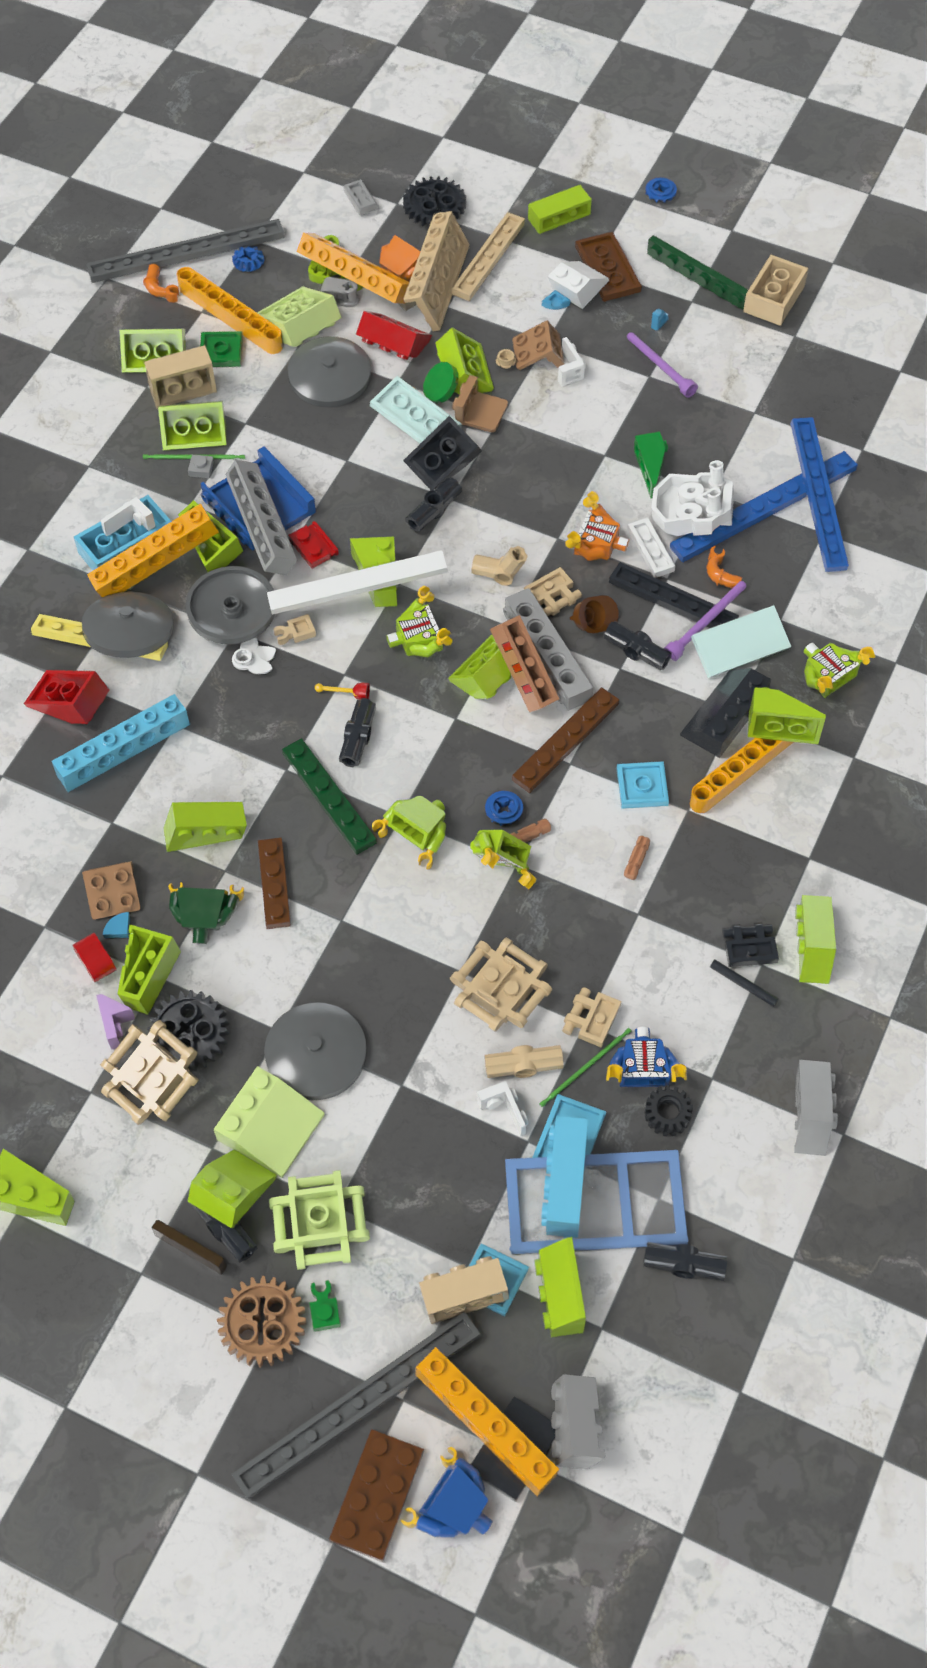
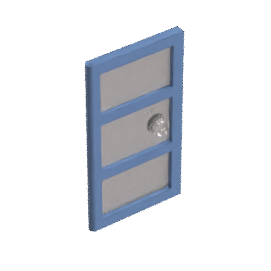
[505,1150,689,1254]

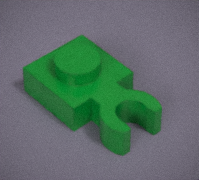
[309,1280,341,1332]

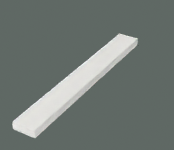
[267,550,448,615]

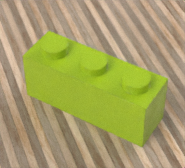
[528,185,592,234]

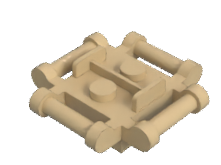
[450,937,552,1032]
[100,1020,199,1125]

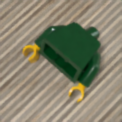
[168,882,244,944]

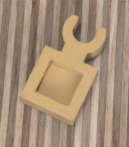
[273,614,316,645]

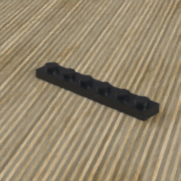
[609,562,739,628]

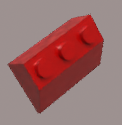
[355,311,432,360]

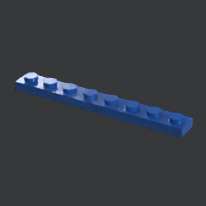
[790,417,849,572]

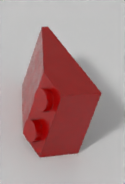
[24,670,110,724]

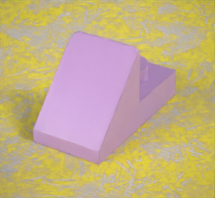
[96,994,135,1050]

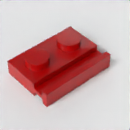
[288,521,339,569]

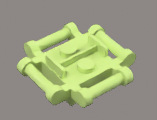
[269,1170,370,1270]

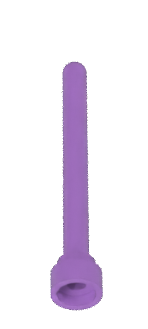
[627,332,698,398]
[664,581,746,661]

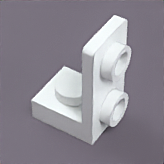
[558,337,586,387]
[101,497,156,536]
[477,1081,529,1136]

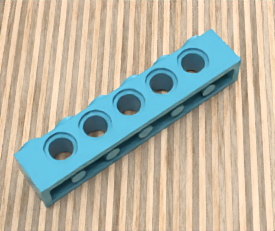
[52,694,190,792]

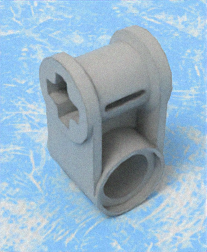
[320,277,359,307]

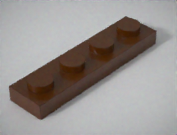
[258,837,291,929]

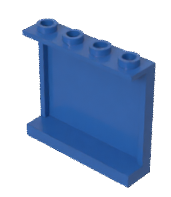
[201,446,316,551]

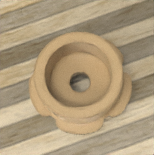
[496,349,516,369]

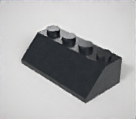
[680,668,771,758]

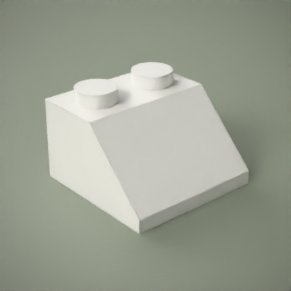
[548,261,609,309]

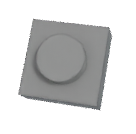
[188,454,214,479]

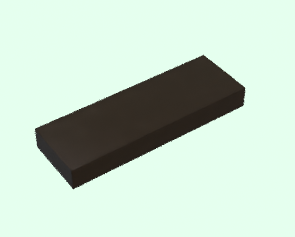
[151,1220,226,1275]

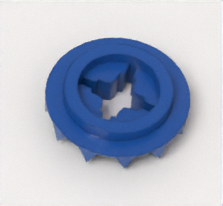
[646,178,677,203]
[232,246,264,272]
[485,791,523,826]

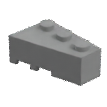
[794,1060,838,1156]
[551,1374,605,1469]

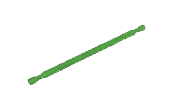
[143,455,245,459]
[539,1028,632,1107]

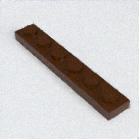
[512,687,619,794]

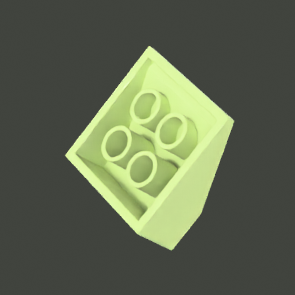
[257,287,341,347]
[214,1066,325,1178]

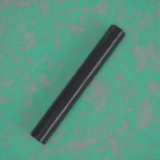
[710,959,779,1007]

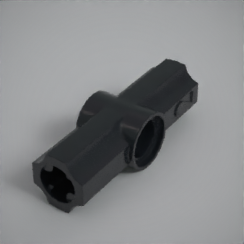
[405,477,462,532]
[604,621,672,671]
[339,698,376,768]
[191,1204,257,1263]
[643,1242,727,1281]

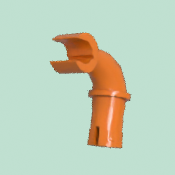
[143,264,179,303]
[707,546,743,589]

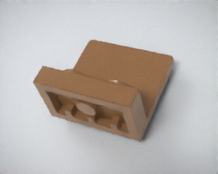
[513,320,564,370]
[82,861,140,919]

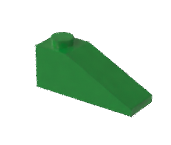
[634,431,668,498]

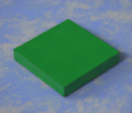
[200,331,243,367]

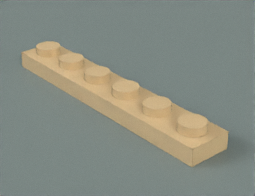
[452,212,525,301]

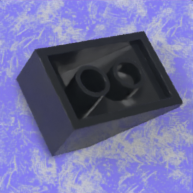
[403,416,482,490]

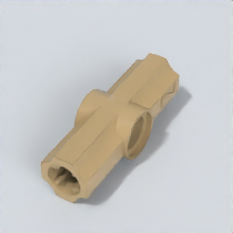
[484,1045,564,1078]

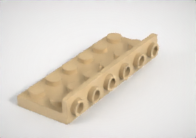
[404,211,470,331]

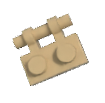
[524,567,582,616]
[562,987,622,1048]

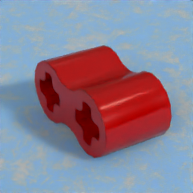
[72,933,117,983]

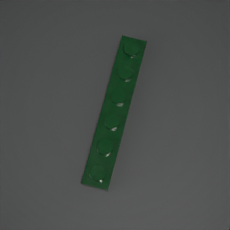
[647,235,748,310]
[282,738,377,855]

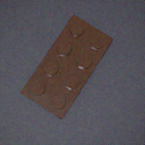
[575,231,642,302]
[329,1429,424,1562]

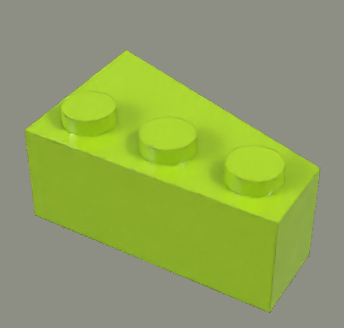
[795,895,836,984]
[117,925,181,1014]
[0,1149,75,1226]

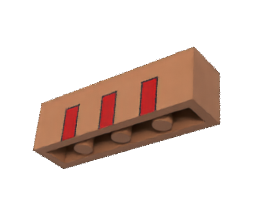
[490,615,559,712]

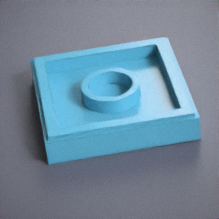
[616,761,669,809]
[469,1243,529,1317]

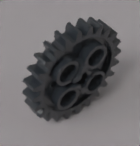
[403,176,466,227]
[147,990,230,1071]

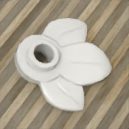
[232,637,276,674]

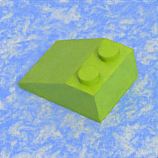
[747,687,826,744]
[188,1149,277,1228]

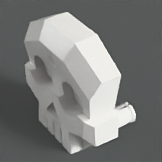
[652,460,734,536]

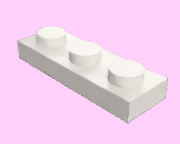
[627,518,675,578]

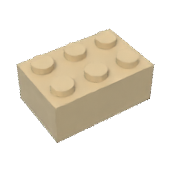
[743,255,808,326]
[144,345,217,408]
[419,1256,509,1324]

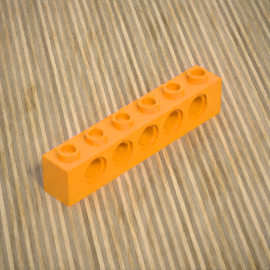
[297,232,409,303]
[87,503,219,597]
[416,1347,559,1497]

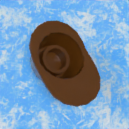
[569,595,619,634]

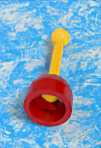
[315,682,370,700]

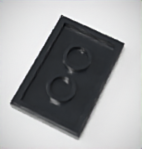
[471,1396,556,1502]

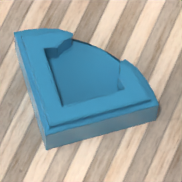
[542,290,570,310]
[651,309,669,331]
[103,912,130,938]

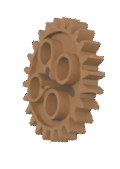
[217,1276,307,1367]

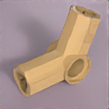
[471,545,528,586]

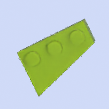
[178,500,243,572]
[350,537,397,607]
[163,802,247,852]

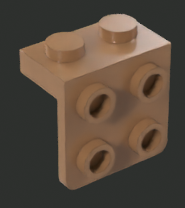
[452,375,508,433]

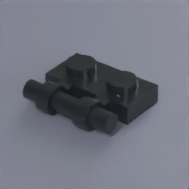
[722,922,779,967]

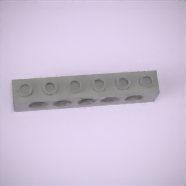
[225,459,297,575]
[503,588,593,711]

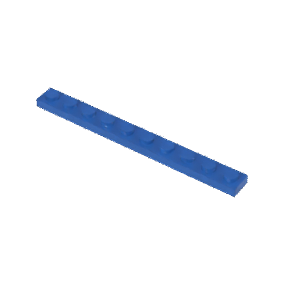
[670,451,858,563]

